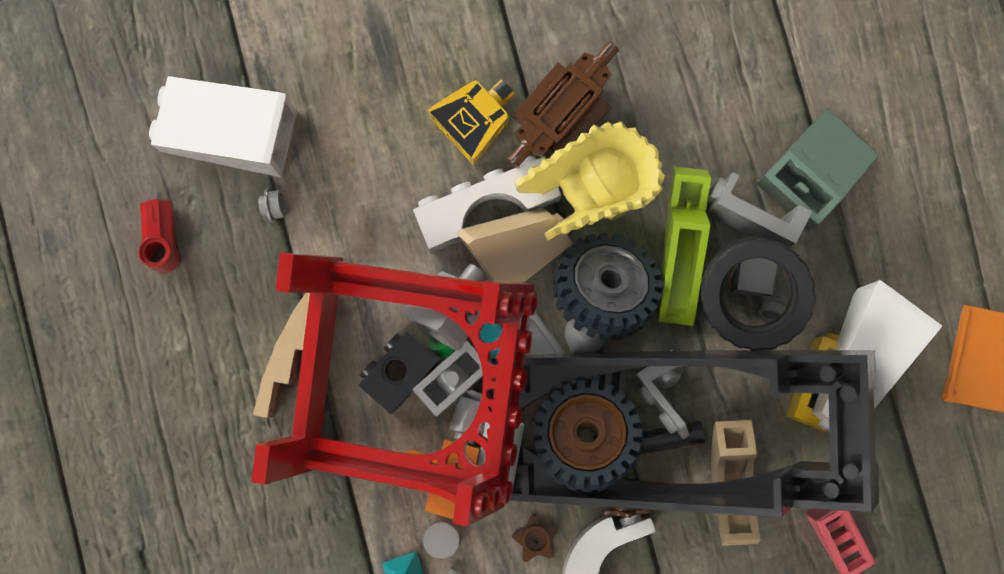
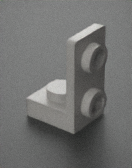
[637,349,689,439]

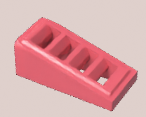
[806,509,876,574]

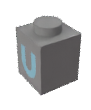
[731,258,777,297]

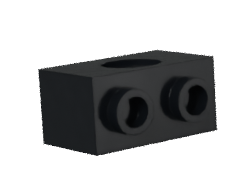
[358,332,440,414]

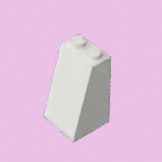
[149,76,297,178]

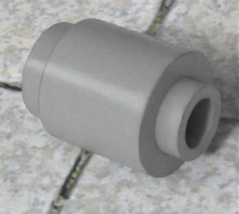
[449,390,493,445]

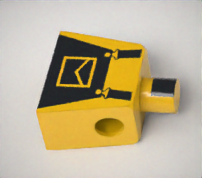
[428,80,515,166]

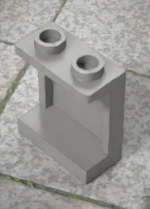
[706,172,812,248]

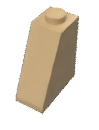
[457,207,573,283]

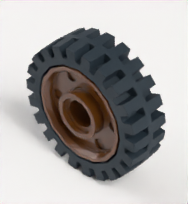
[533,380,642,492]

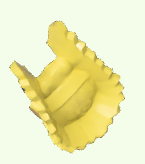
[514,122,665,241]

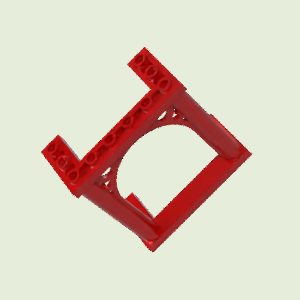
[251,252,537,527]

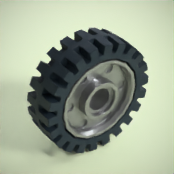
[553,232,663,340]

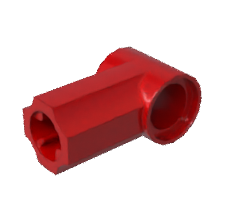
[138,199,180,274]

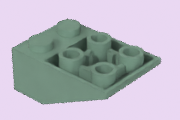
[756,108,879,231]

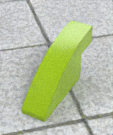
[658,166,711,326]

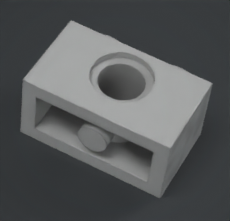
[412,341,483,417]

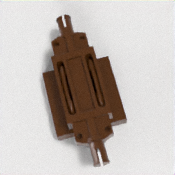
[507,41,619,169]

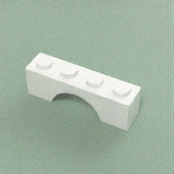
[413,156,561,253]

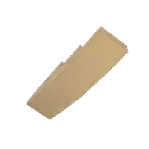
[253,293,310,418]

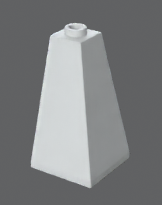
[812,280,942,433]

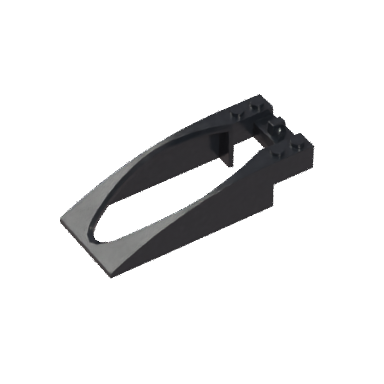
[491,350,879,517]

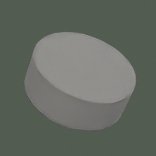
[423,521,460,559]

